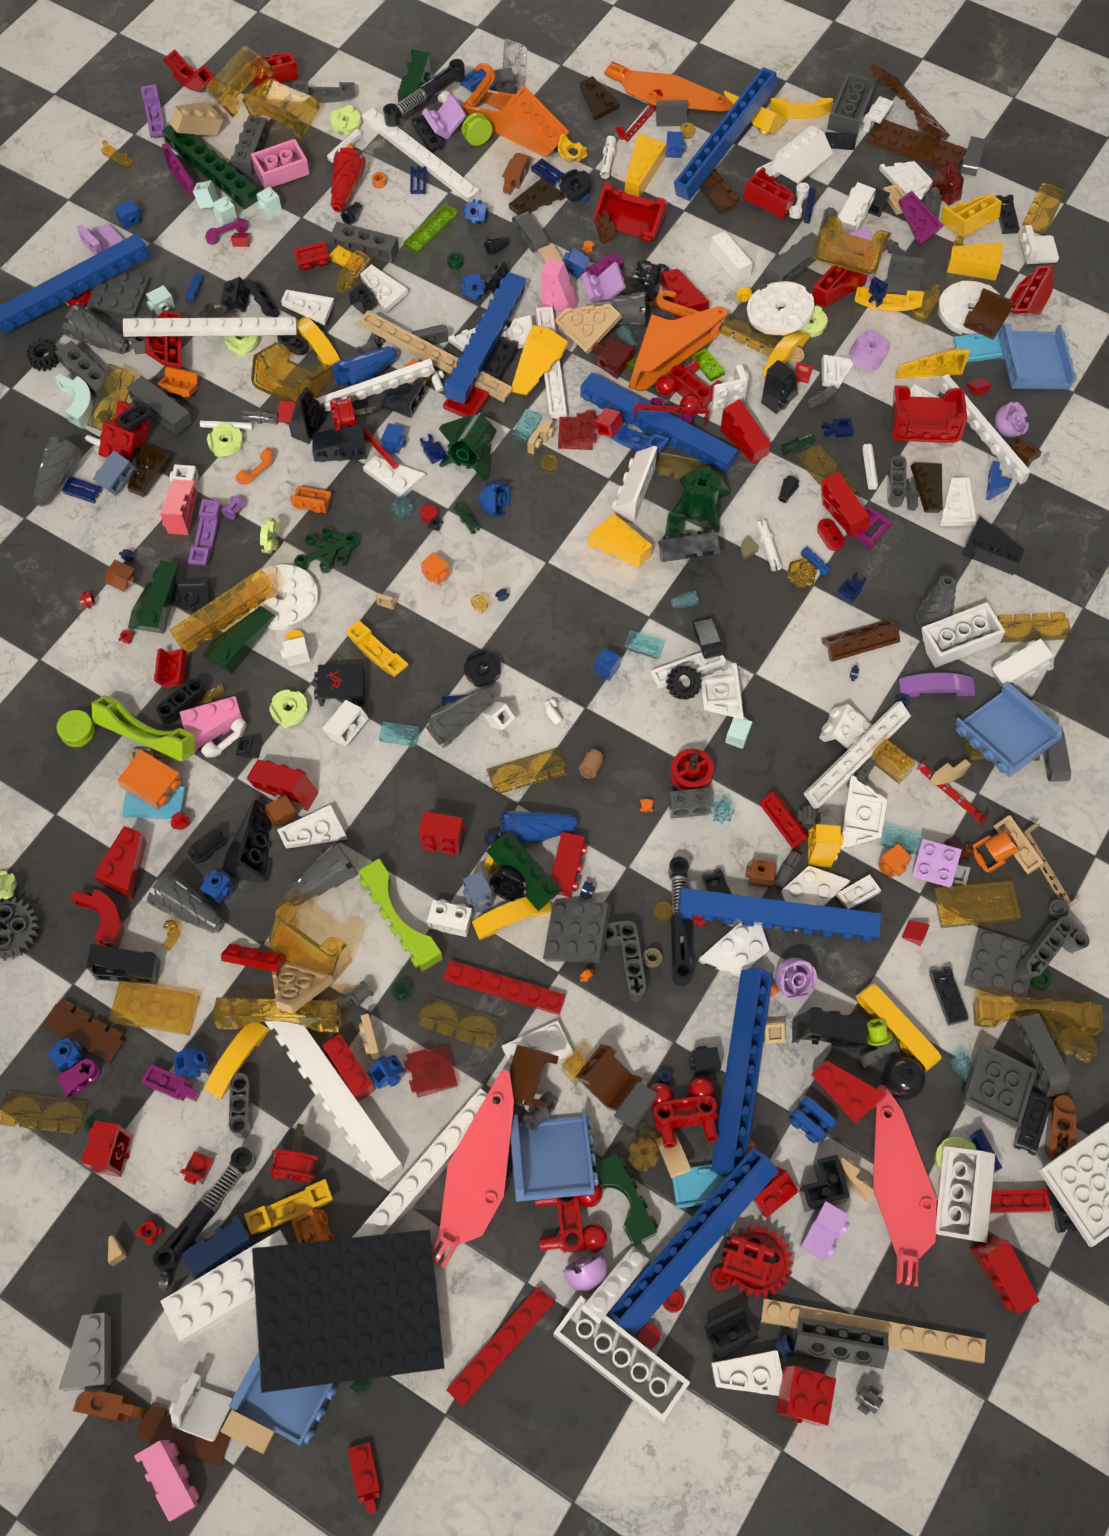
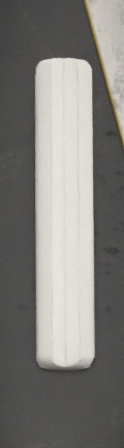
[327,129,362,163]
[862,444,878,490]

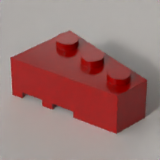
[243,52,299,89]
[743,167,795,219]
[812,256,869,308]
[661,268,709,320]
[720,399,771,464]
[820,471,870,538]
[247,759,319,811]
[93,825,146,899]
[811,1061,887,1125]
[969,1235,1040,1315]

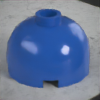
[478,481,510,517]

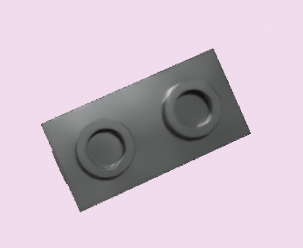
[924,187,942,220]

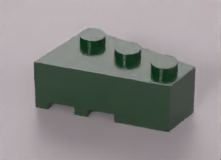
[397,49,433,110]

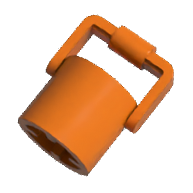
[972,829,1020,873]

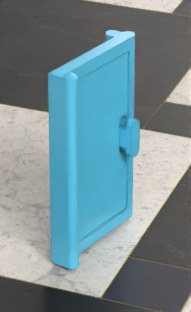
[953,330,1004,363]
[122,786,185,819]
[672,1164,727,1209]

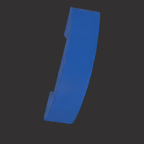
[611,423,670,453]

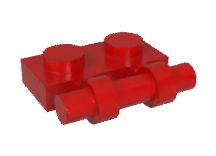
[722,1235,776,1287]

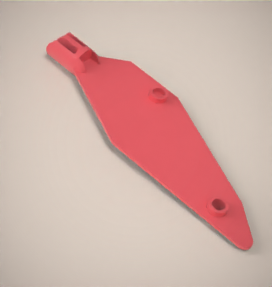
[432,1070,514,1269]
[873,1085,937,1287]

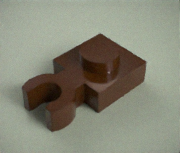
[595,211,617,243]
[1009,437,1042,464]

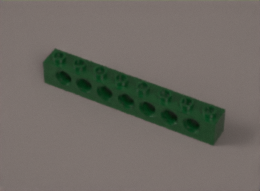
[162,125,259,210]

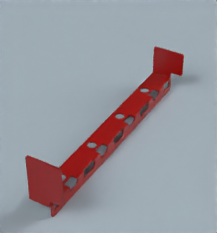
[615,89,663,142]
[633,404,709,426]
[916,760,990,825]

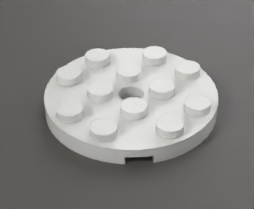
[747,281,814,336]
[938,281,1000,335]
[245,564,319,630]

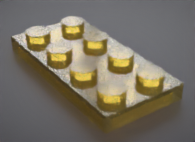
[933,881,1021,928]
[108,981,200,1036]

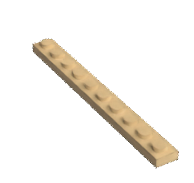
[359,310,513,402]
[760,1299,986,1364]

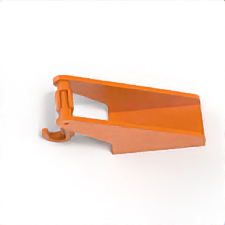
[461,63,569,157]
[628,290,727,391]

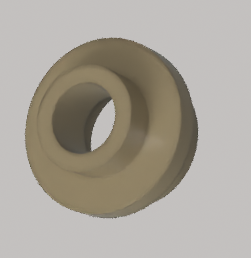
[642,948,663,968]

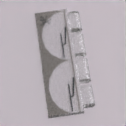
[502,38,527,90]

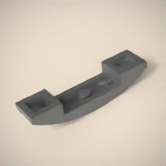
[292,81,355,103]

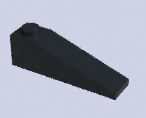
[289,387,326,444]
[221,799,271,883]

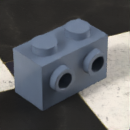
[93,451,136,496]
[463,871,493,914]

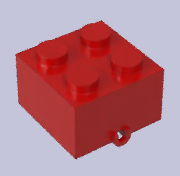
[419,812,466,855]
[82,1121,133,1177]
[776,1366,836,1426]

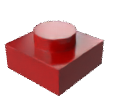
[794,363,813,384]

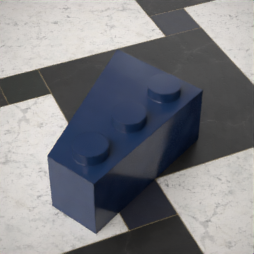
[182,1215,255,1279]

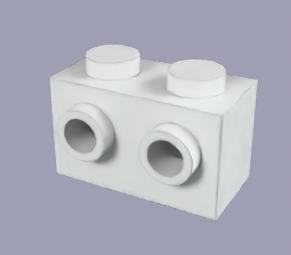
[322,700,369,747]
[427,899,473,937]

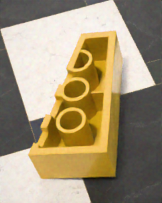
[624,133,667,197]

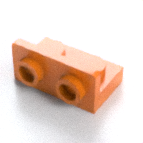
[291,1209,335,1243]

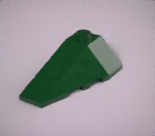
[128,561,179,634]
[202,606,276,674]

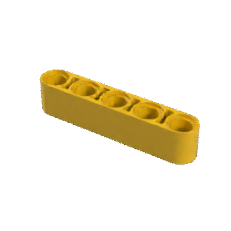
[856,983,941,1072]

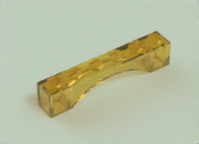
[973,994,1104,1036]
[212,997,342,1032]

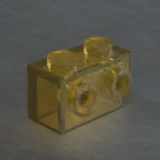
[871,738,916,784]

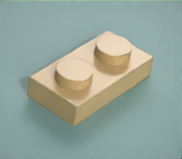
[883,184,905,215]
[358,1013,380,1060]

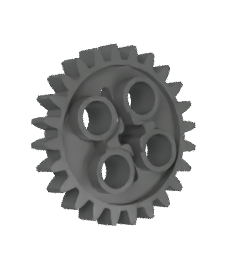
[0,897,40,961]

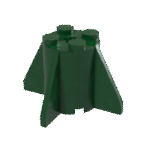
[439,413,497,481]
[668,466,731,533]

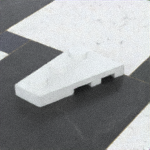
[502,1020,575,1066]

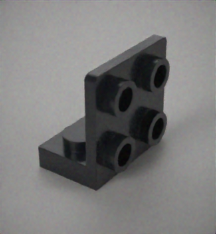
[621,264,659,299]
[381,378,426,418]

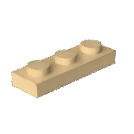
[994,815,1045,875]

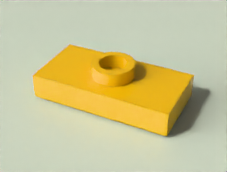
[329,245,365,273]

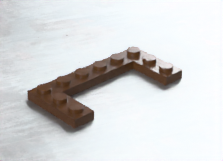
[870,64,950,140]

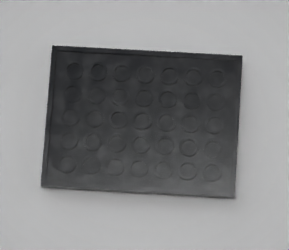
[252,1229,445,1393]

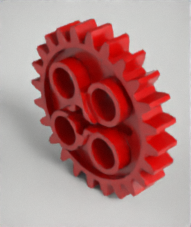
[721,1224,794,1299]

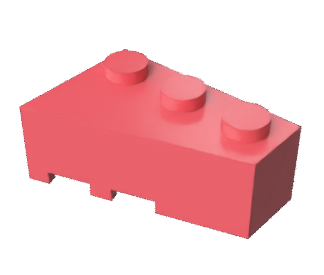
[160,479,198,535]

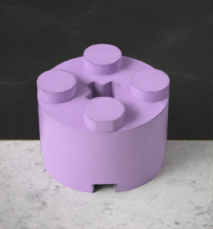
[849,329,890,371]

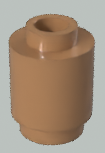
[579,749,604,779]

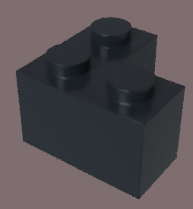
[799,1155,850,1212]

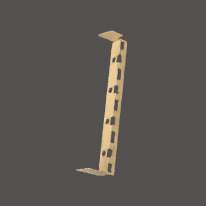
[1024,823,1081,906]

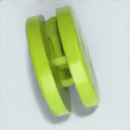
[461,113,492,146]
[57,710,95,747]

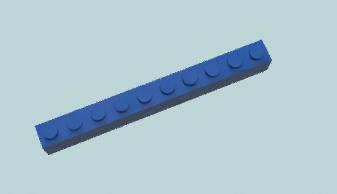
[674,67,778,201]
[0,233,151,334]
[444,272,527,404]
[580,372,738,474]
[677,888,881,942]
[711,967,773,1177]
[608,1147,778,1337]

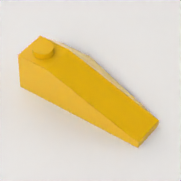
[723,91,788,135]
[512,325,568,395]
[895,347,970,379]

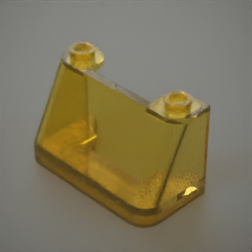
[206,46,275,118]
[242,78,320,138]
[813,215,892,275]
[251,342,333,402]
[268,898,353,987]

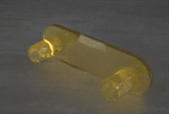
[101,140,133,168]

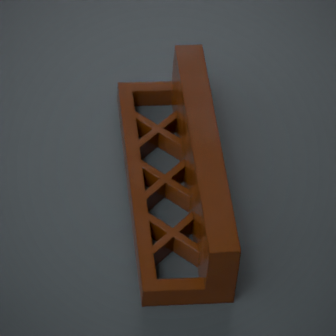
[821,619,900,662]

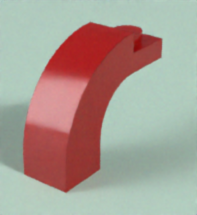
[163,49,215,91]
[70,889,124,948]

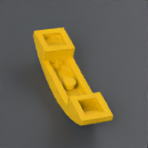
[769,98,833,119]
[855,287,924,311]
[296,316,340,369]
[762,331,811,377]
[345,620,409,677]
[472,897,552,940]
[204,1019,269,1100]
[244,1179,333,1235]

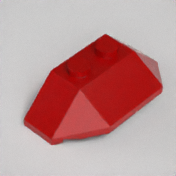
[1010,265,1054,316]
[145,310,181,369]

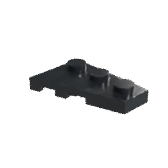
[170,580,210,617]

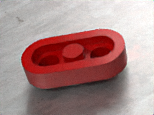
[817,519,845,551]

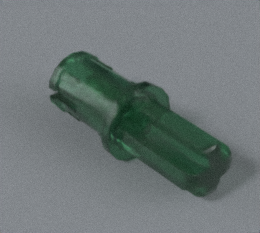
[781,434,815,455]
[453,502,480,534]

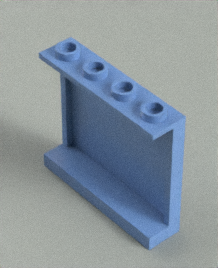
[998,324,1076,389]
[956,682,1063,777]
[511,1108,598,1202]
[229,1353,337,1447]

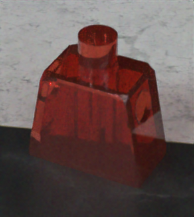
[931,163,964,206]
[592,339,635,379]

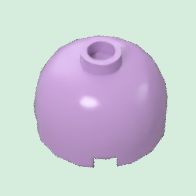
[995,401,1029,438]
[775,957,817,1000]
[563,1251,608,1294]

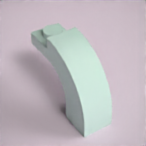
[55,374,95,429]

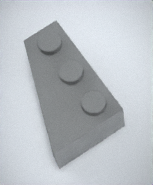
[58,1313,111,1392]

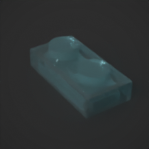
[512,409,542,444]
[624,630,665,660]
[379,721,420,747]
[879,825,923,855]

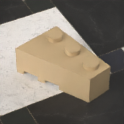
[170,101,223,136]

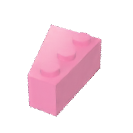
[541,258,579,313]
[180,696,243,752]
[134,1440,199,1522]

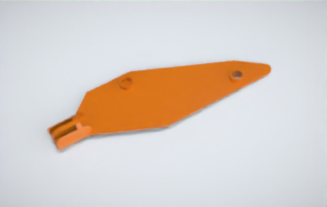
[604,61,734,112]

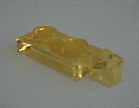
[335,250,371,294]
[910,284,941,324]

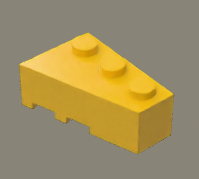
[941,194,1002,238]
[947,242,1004,280]
[588,513,652,568]
[808,824,844,867]

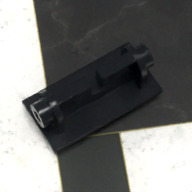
[825,132,857,150]
[484,260,510,295]
[635,260,669,282]
[187,827,228,864]

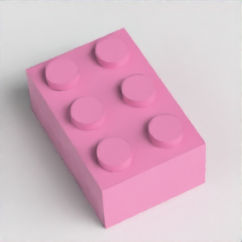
[251,139,309,189]

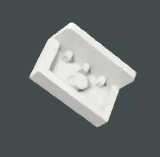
[863,96,893,133]

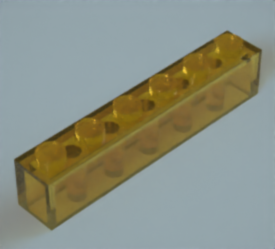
[169,569,277,653]

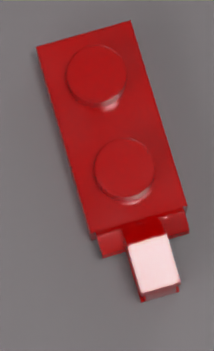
[347,1442,381,1514]

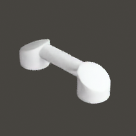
[789,183,809,219]
[201,718,246,758]

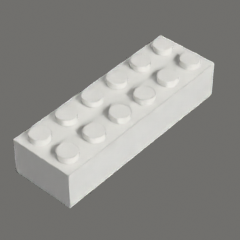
[160,1230,289,1344]
[553,1296,690,1423]

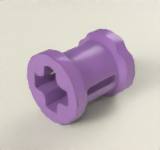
[221,496,245,520]

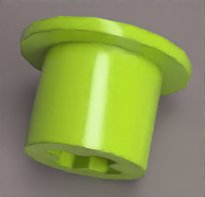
[867,1019,893,1046]

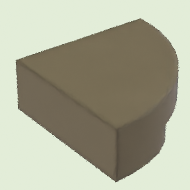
[740,536,759,560]

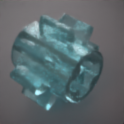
[391,495,414,518]
[710,799,735,824]

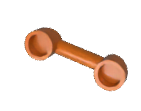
[235,447,274,485]

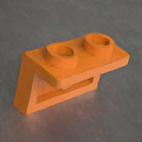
[158,366,198,397]
[290,486,332,513]

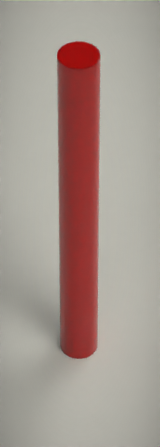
[357,424,398,469]

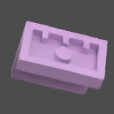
[422,94,466,140]
[76,223,124,255]
[581,262,626,303]
[912,839,962,887]

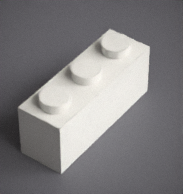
[710,231,753,283]

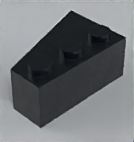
[761,360,798,414]
[312,421,367,462]
[86,944,161,985]

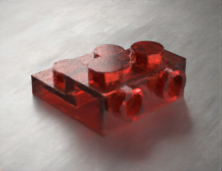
[558,413,597,450]
[404,1045,458,1098]

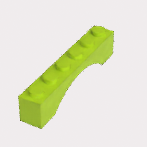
[92,695,195,762]
[358,859,443,972]

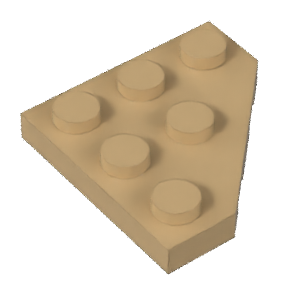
[554,304,623,354]
[272,962,333,1013]

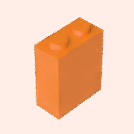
[117,750,182,810]

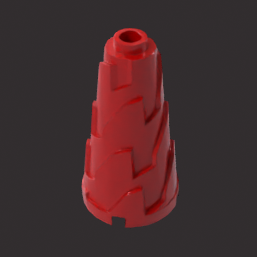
[330,148,366,212]

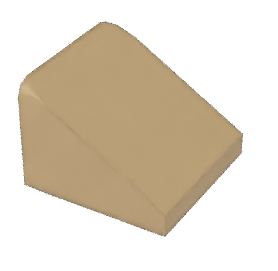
[375,593,398,610]
[764,1019,786,1044]
[108,1235,127,1266]

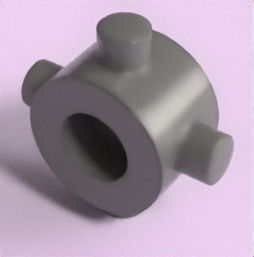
[159,1271,171,1292]

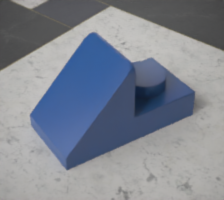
[986,461,1012,500]

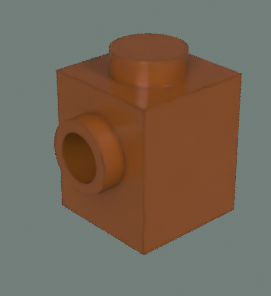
[104,560,135,592]
[265,795,297,828]
[745,859,776,888]

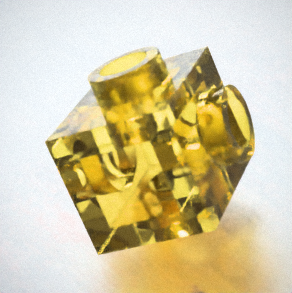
[787,558,817,588]
[628,1138,660,1172]

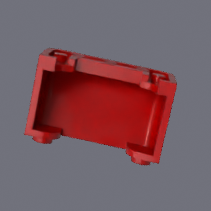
[592,182,668,243]
[892,386,968,443]

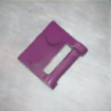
[846,505,892,549]

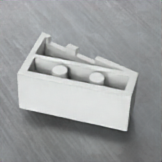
[836,182,876,235]
[992,639,1054,687]

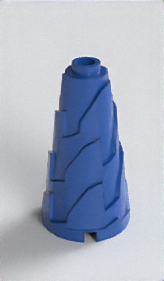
[332,346,397,389]
[499,811,577,846]

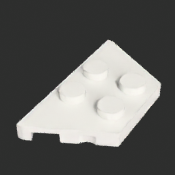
[879,161,933,200]
[701,663,743,719]
[841,775,887,849]
[781,866,850,932]
[699,922,770,977]

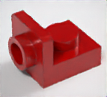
[180,1151,214,1185]

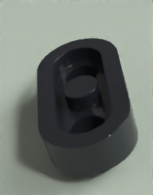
[277,335,309,355]
[117,403,152,431]

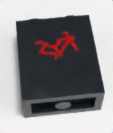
[314,663,365,707]

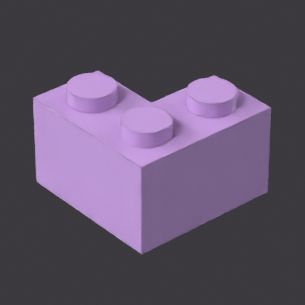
[800,1201,850,1261]

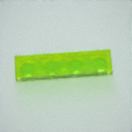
[403,203,457,254]

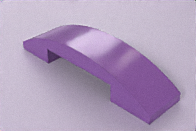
[141,84,165,137]
[188,499,220,566]
[898,673,975,697]

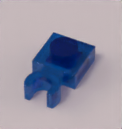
[868,277,888,307]
[821,418,854,438]
[420,434,447,464]
[836,573,866,605]

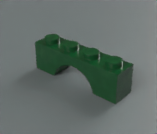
[486,831,562,911]
[593,1153,658,1247]

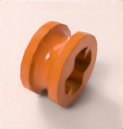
[372,172,386,189]

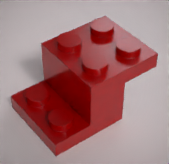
[98,401,150,463]

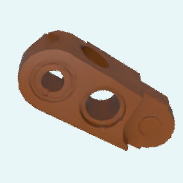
[502,153,531,195]
[1044,1095,1077,1160]
[73,1391,145,1423]

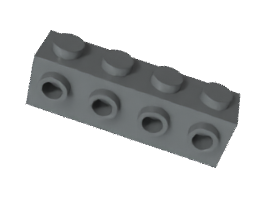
[230,115,269,175]
[765,232,826,283]
[127,376,192,435]

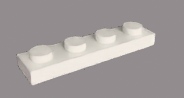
[650,652,726,689]
[582,1246,650,1324]

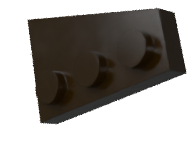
[580,76,620,121]
[509,178,565,215]
[127,443,172,497]
[910,463,943,513]

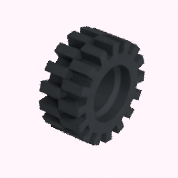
[26,339,59,372]
[666,666,702,700]

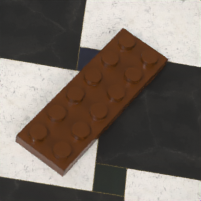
[867,119,967,171]

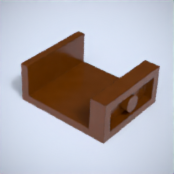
[963,288,1014,340]
[576,1044,643,1111]
[509,1045,559,1108]

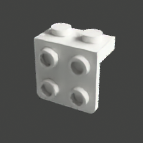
[1020,225,1059,264]
[712,364,749,409]
[819,704,872,749]
[169,1373,232,1441]

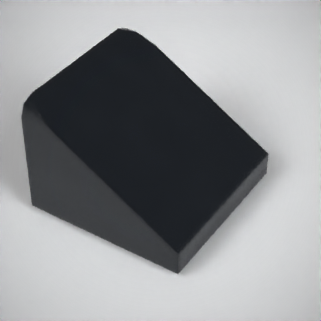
[236,736,263,759]

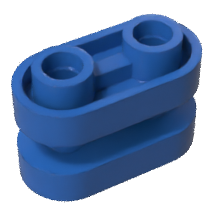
[788,1096,837,1144]

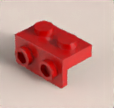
[293,241,330,271]
[154,648,187,689]
[753,1166,799,1218]

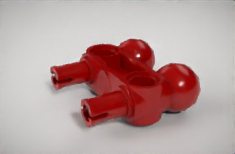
[655,360,722,416]
[650,1077,718,1148]
[535,1183,608,1253]

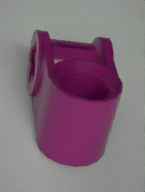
[57,1059,101,1097]

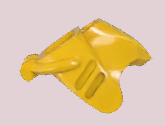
[558,134,588,163]

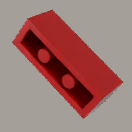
[550,832,588,898]
[322,1034,375,1102]

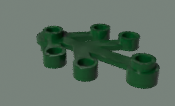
[294,527,360,573]

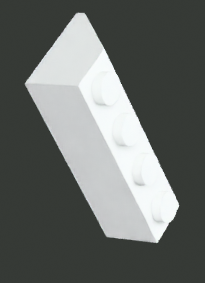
[772,125,833,184]
[612,446,657,523]
[921,602,1006,668]
[936,1146,995,1243]

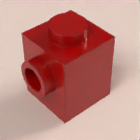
[595,408,623,438]

